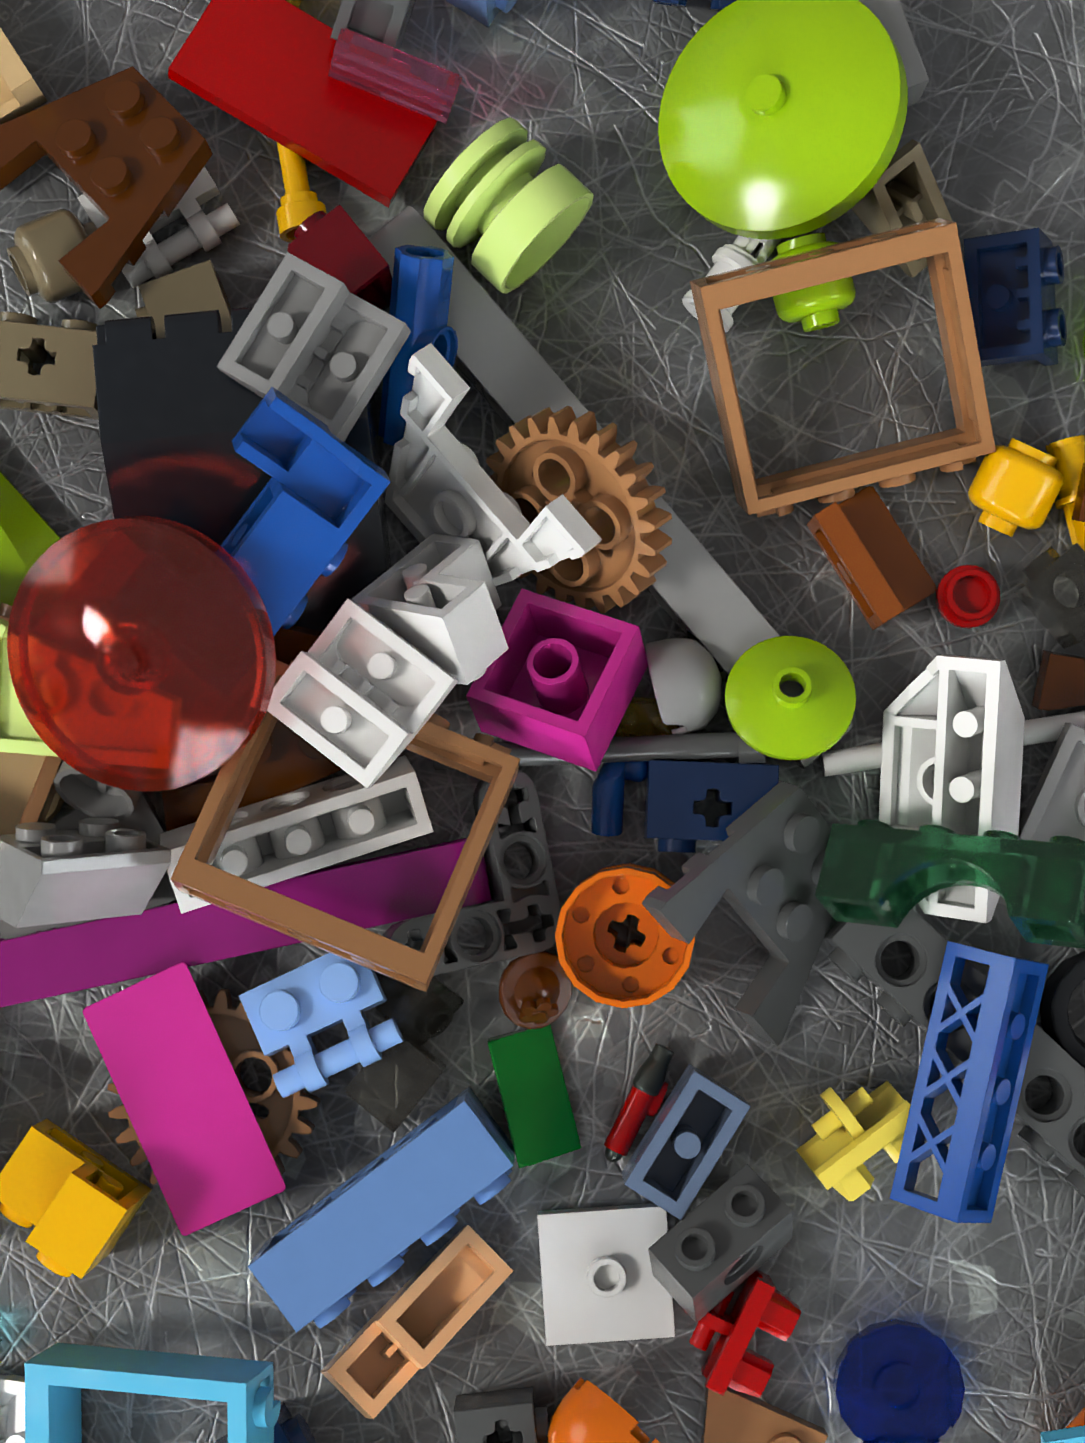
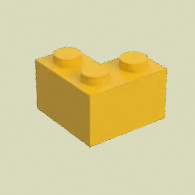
[0,1119,152,1279]

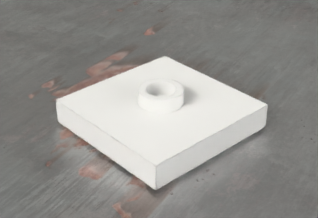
[537,1203,675,1346]

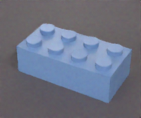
[248,1087,515,1333]

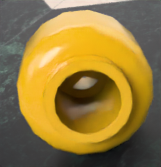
[968,438,1064,537]

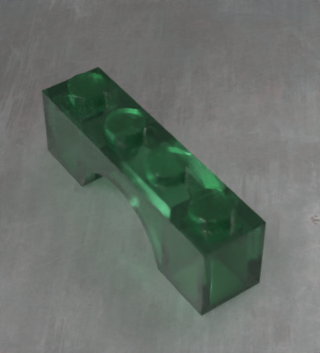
[815,819,1085,949]

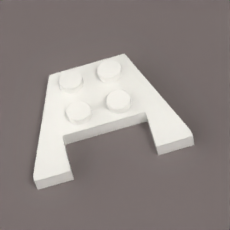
[384,343,602,586]

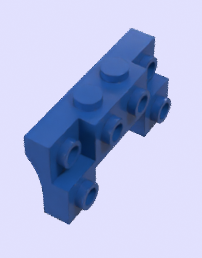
[113,387,391,695]

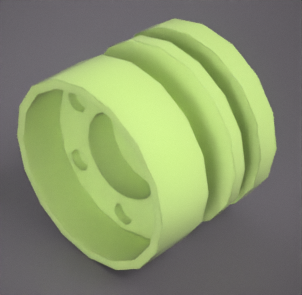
[424,117,594,294]

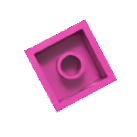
[466,589,648,772]

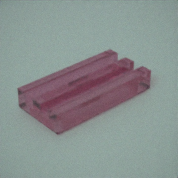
[328,28,462,124]

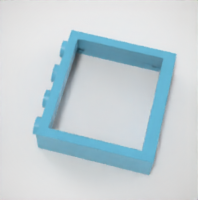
[24,1343,281,1443]

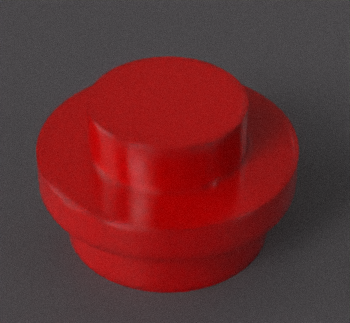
[936,565,1000,629]

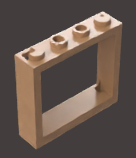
[690,218,996,518]
[170,658,520,992]

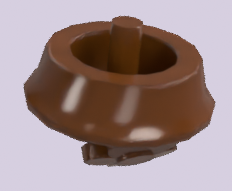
[499,951,572,1029]

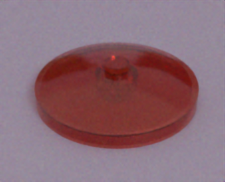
[7,516,276,791]

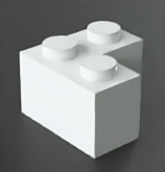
[352,533,509,685]

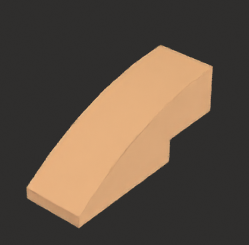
[320,1225,513,1419]

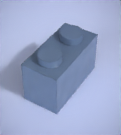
[622,1064,751,1220]

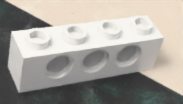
[160,755,434,914]

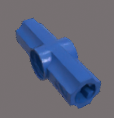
[378,245,458,446]

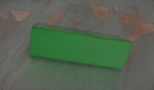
[487,1024,582,1168]

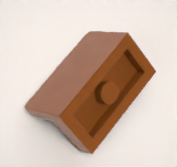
[807,486,936,630]

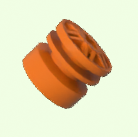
[555,863,695,1008]

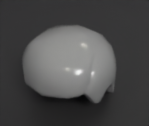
[645,637,723,734]

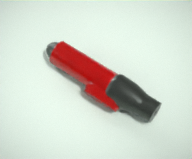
[604,1043,675,1162]

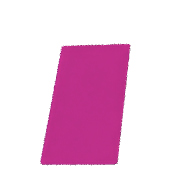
[83,962,286,1236]

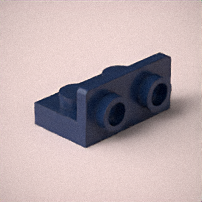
[964,227,1067,367]

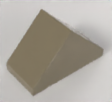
[851,139,960,278]

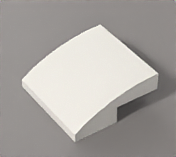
[260,598,458,789]

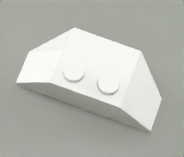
[878,654,1025,923]

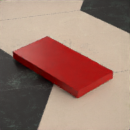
[168,0,451,208]

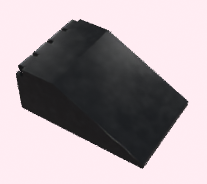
[92,306,391,631]

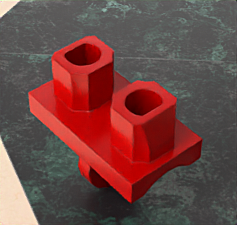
[684,1270,801,1398]

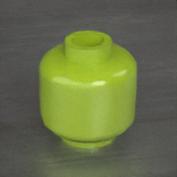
[772,233,856,332]

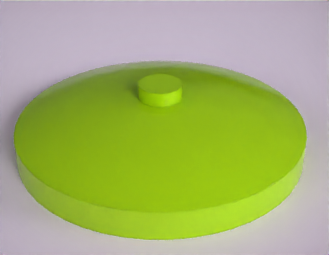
[658,0,908,239]

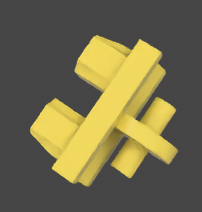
[796,1081,911,1201]

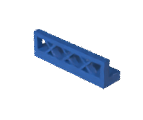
[890,941,1049,1223]

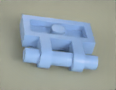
[238,953,404,1098]

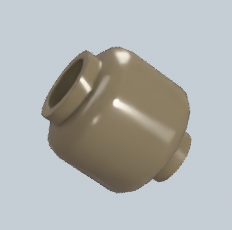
[7,209,97,303]

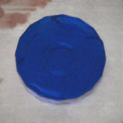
[832,1319,965,1443]

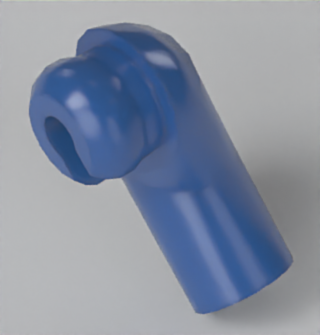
[591,761,648,837]

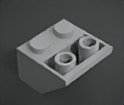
[0,817,171,928]

